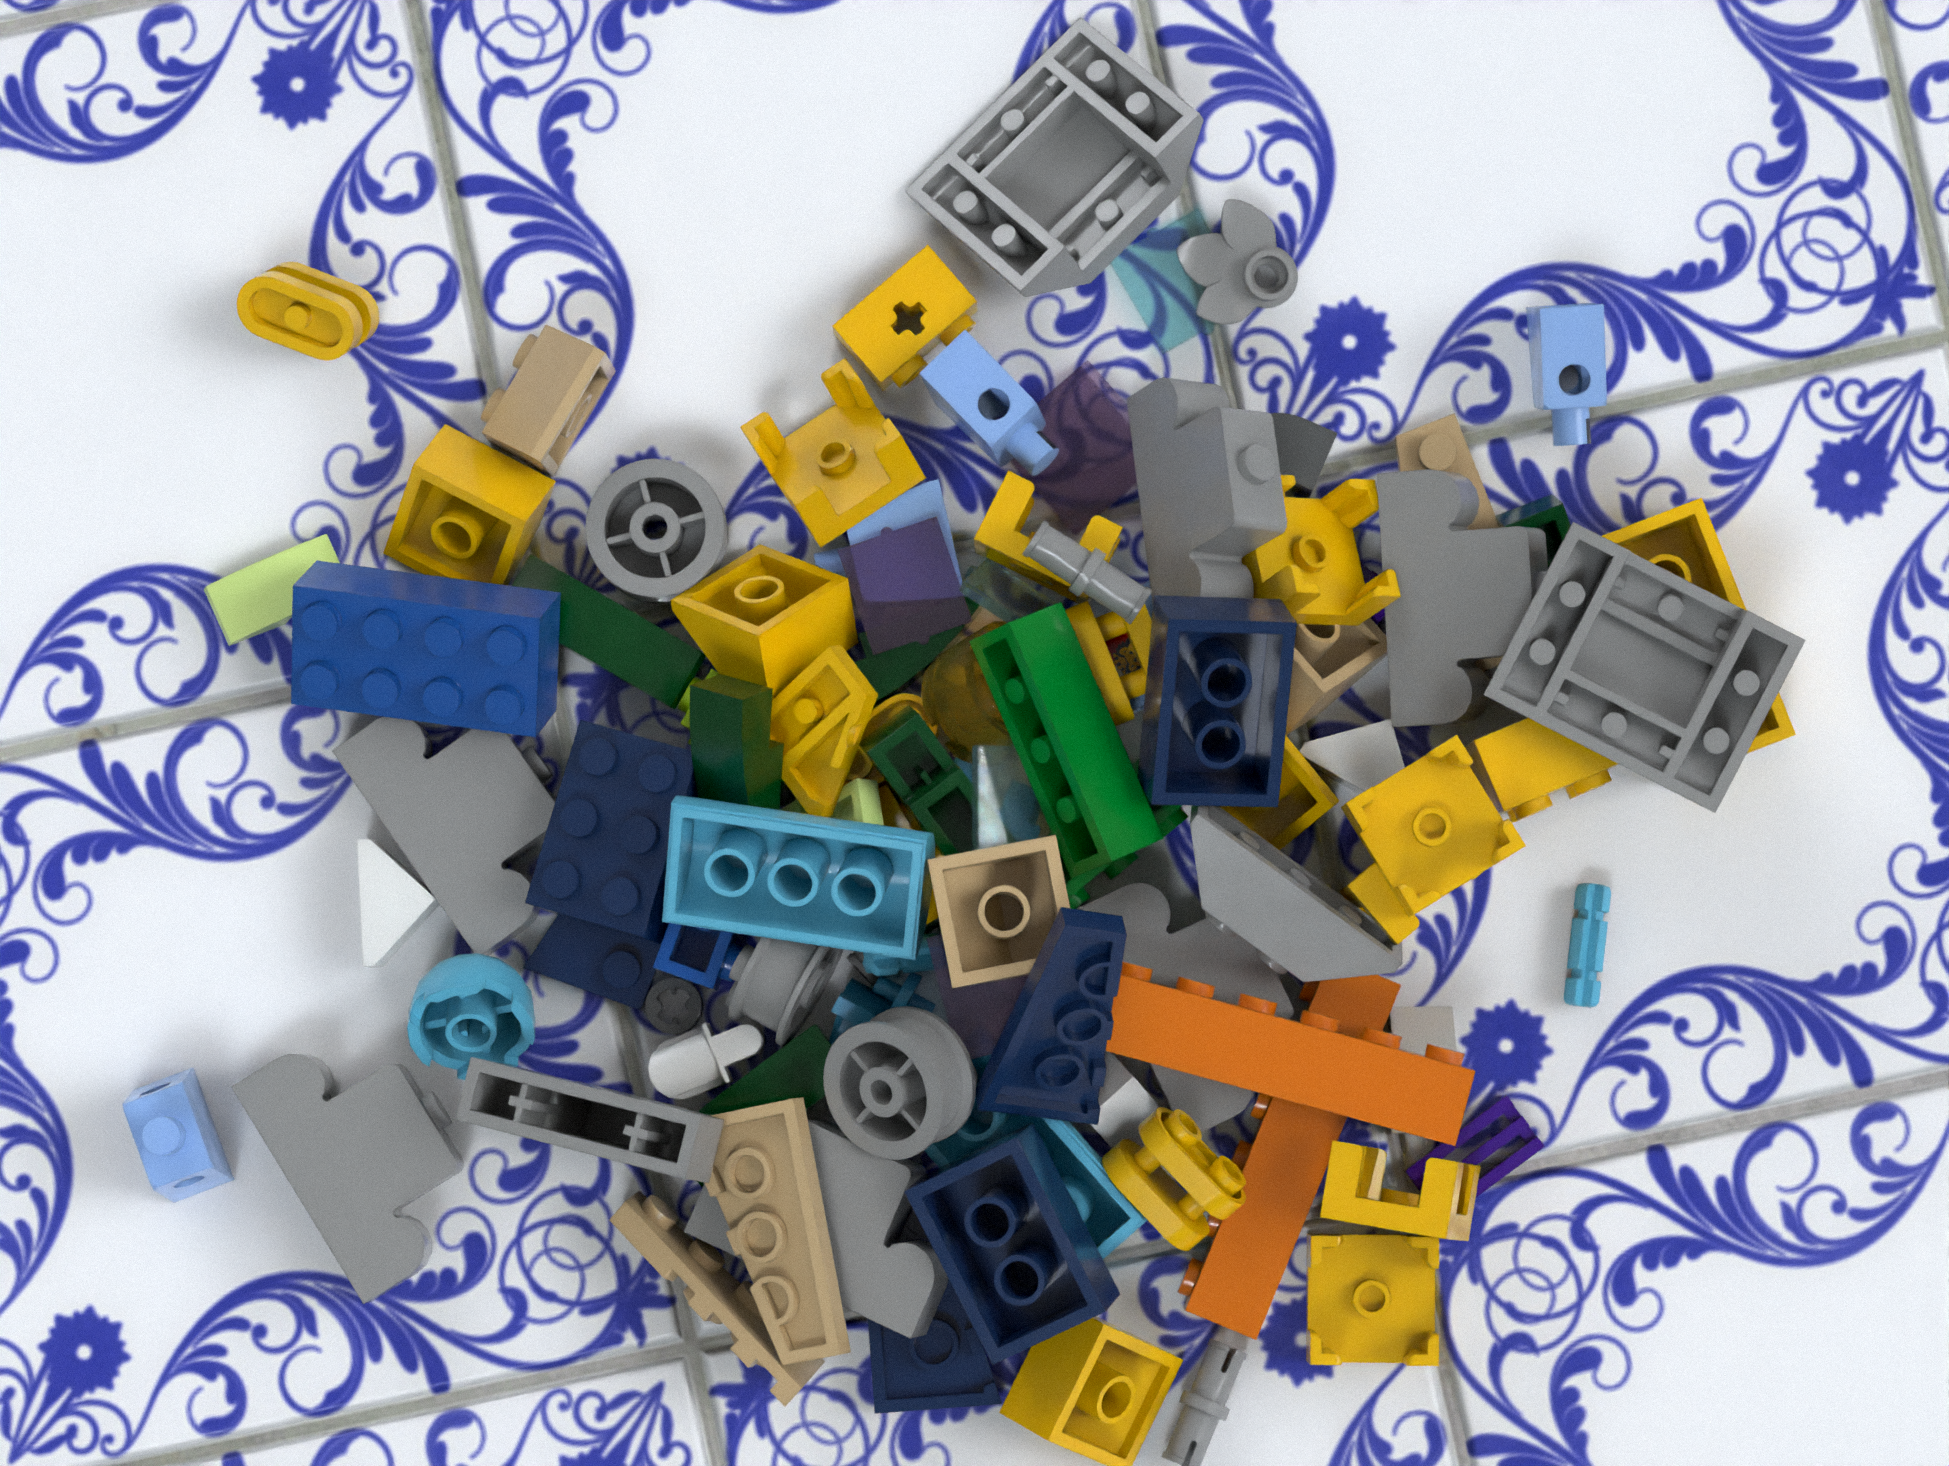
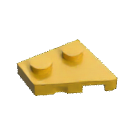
[770,645,878,817]

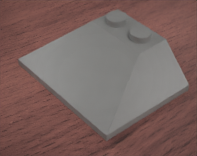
[905,17,1204,297]
[1483,522,1806,813]

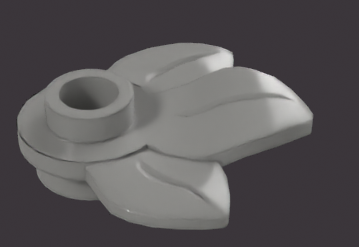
[1176,199,1298,325]

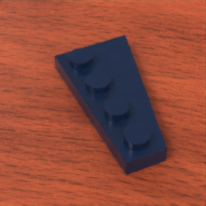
[975,907,1127,1125]
[523,915,661,1011]
[868,1153,1002,1414]

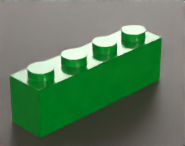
[969,602,1164,878]

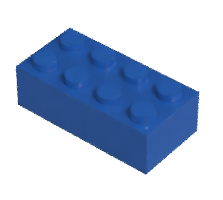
[291,560,561,737]

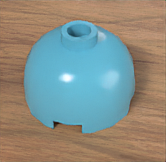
[407,953,536,1080]

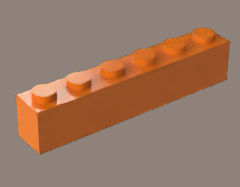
[1106,961,1475,1146]
[1177,975,1401,1340]

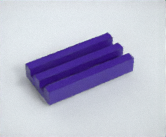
[1404,1095,1545,1197]

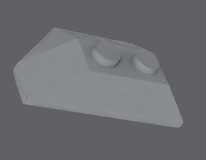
[1190,805,1403,982]

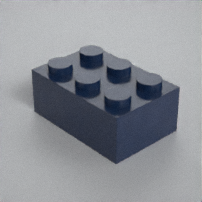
[1137,595,1297,807]
[525,720,698,944]
[904,1122,1120,1365]

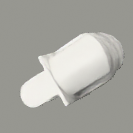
[648,1022,765,1100]

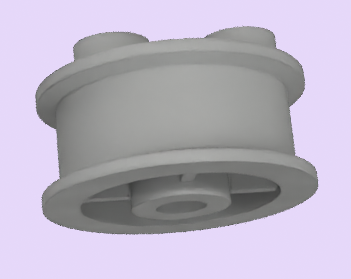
[585,459,728,603]
[725,937,844,1047]
[823,1006,978,1160]

